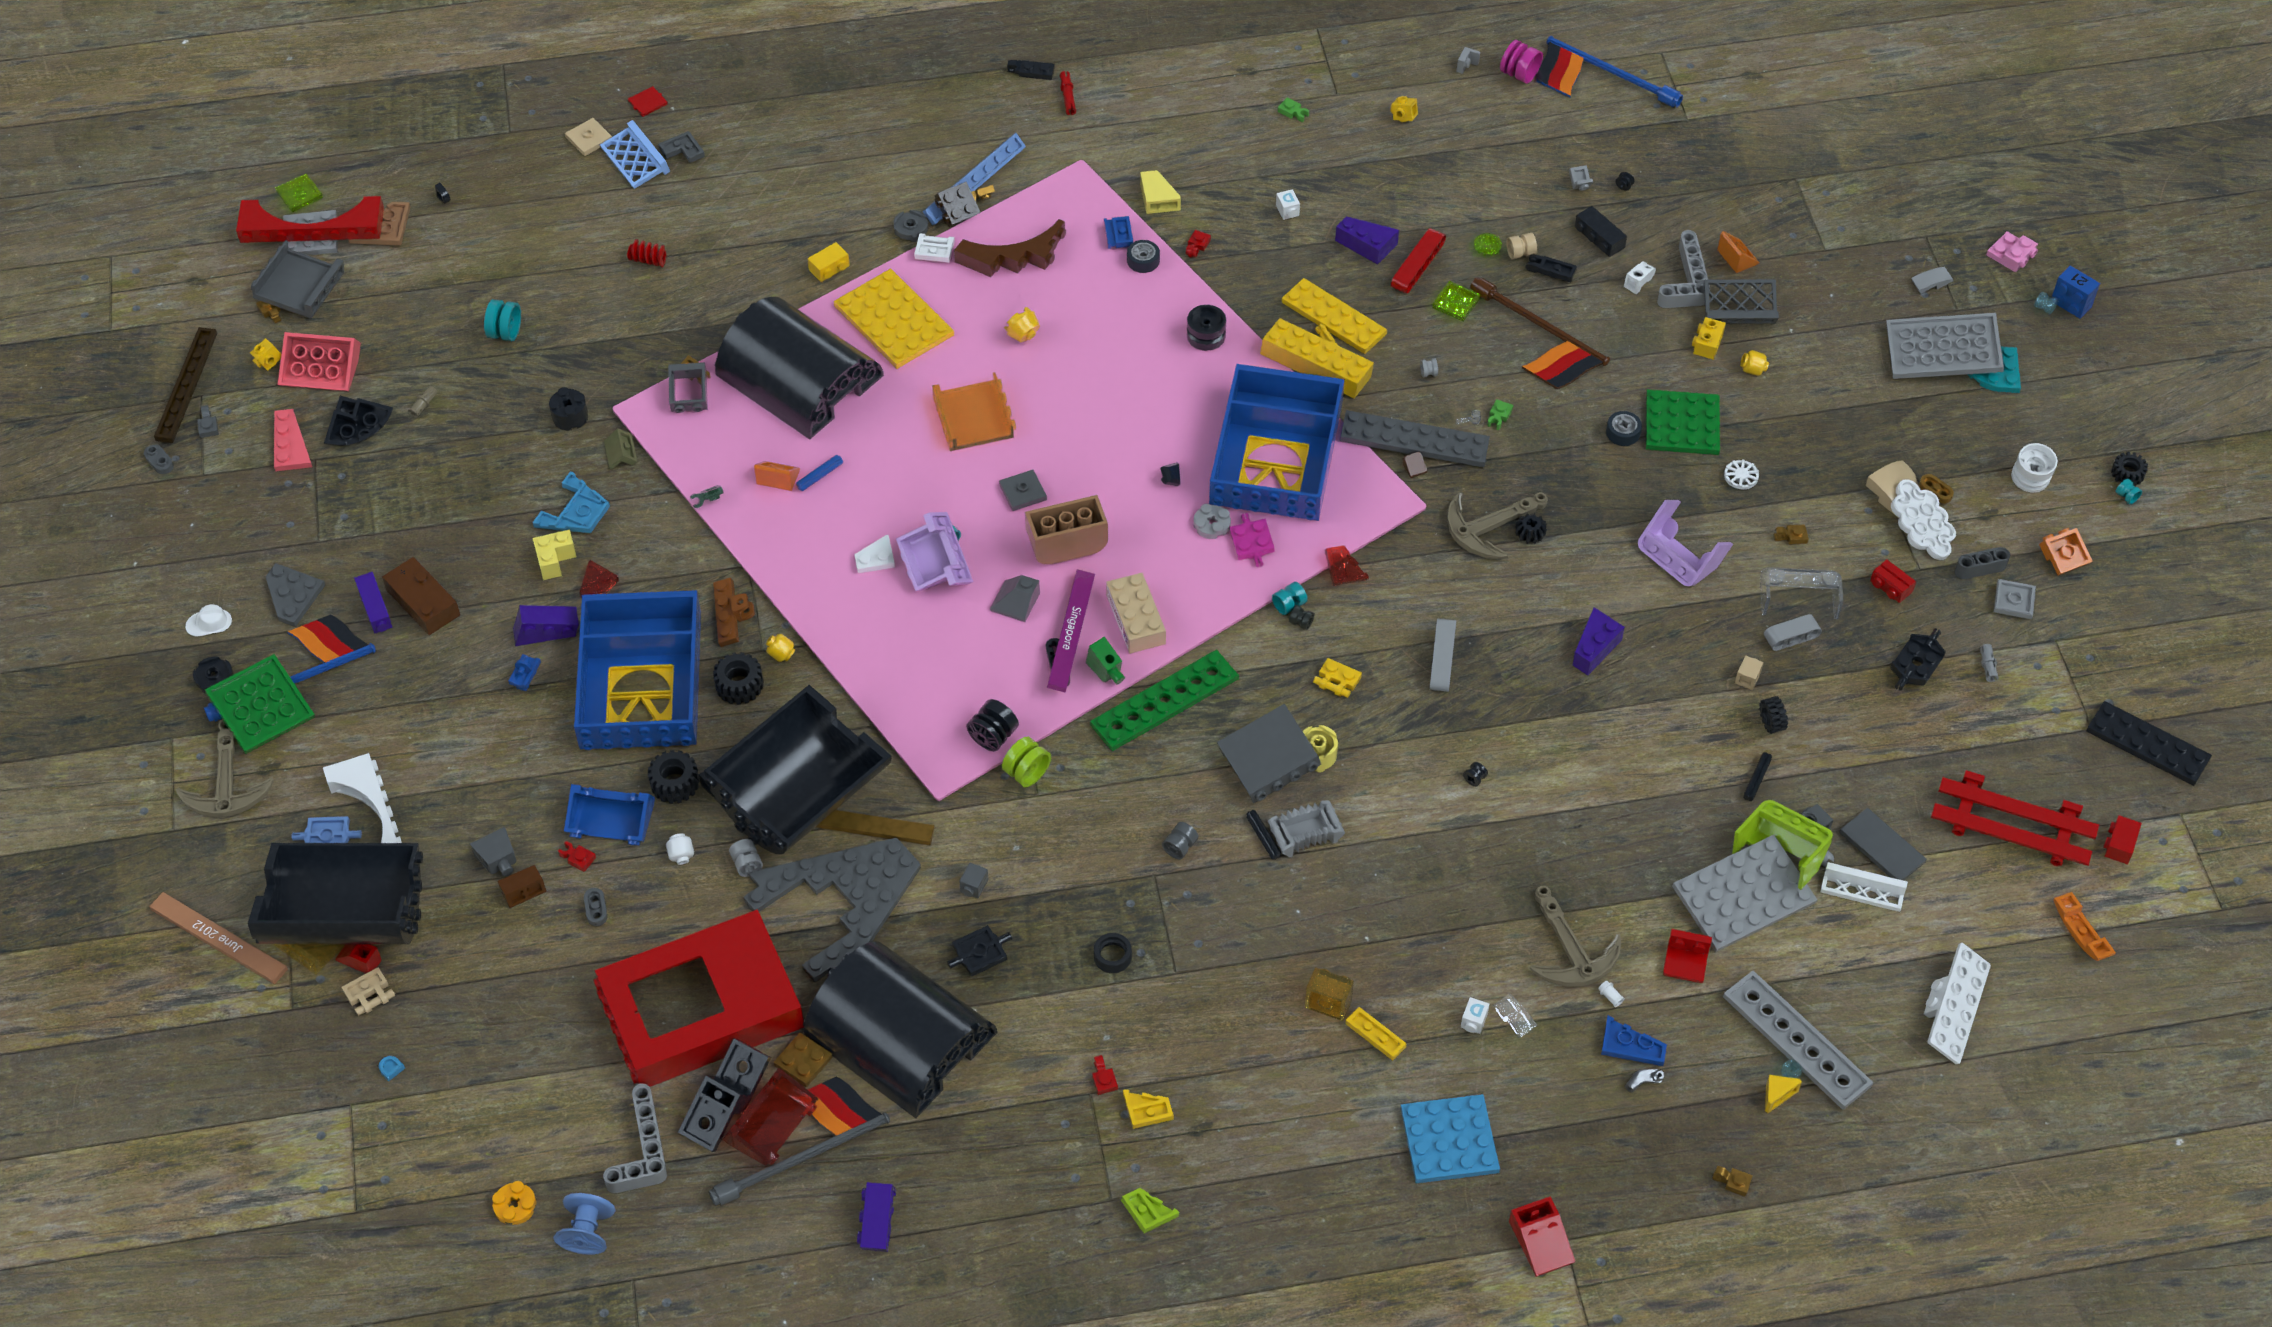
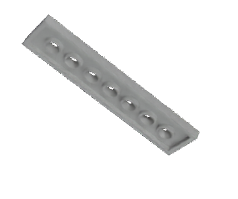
[1723,971,1874,1110]

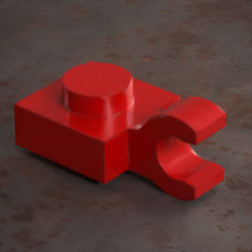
[1092,1055,1118,1095]

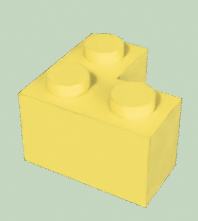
[533,529,576,580]

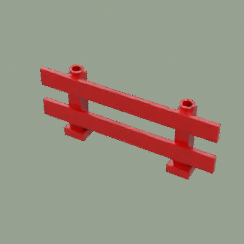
[1931,770,2099,866]

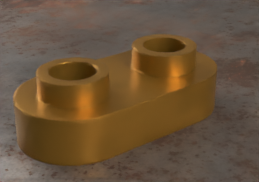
[1919,474,1954,504]

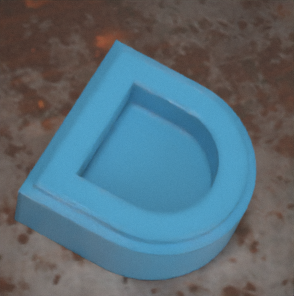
[379,1056,405,1081]

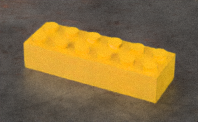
[1260,318,1374,399]

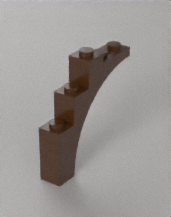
[954,219,1066,277]

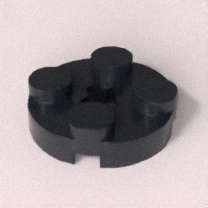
[193,656,233,693]

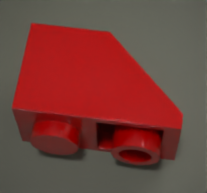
[336,944,382,974]

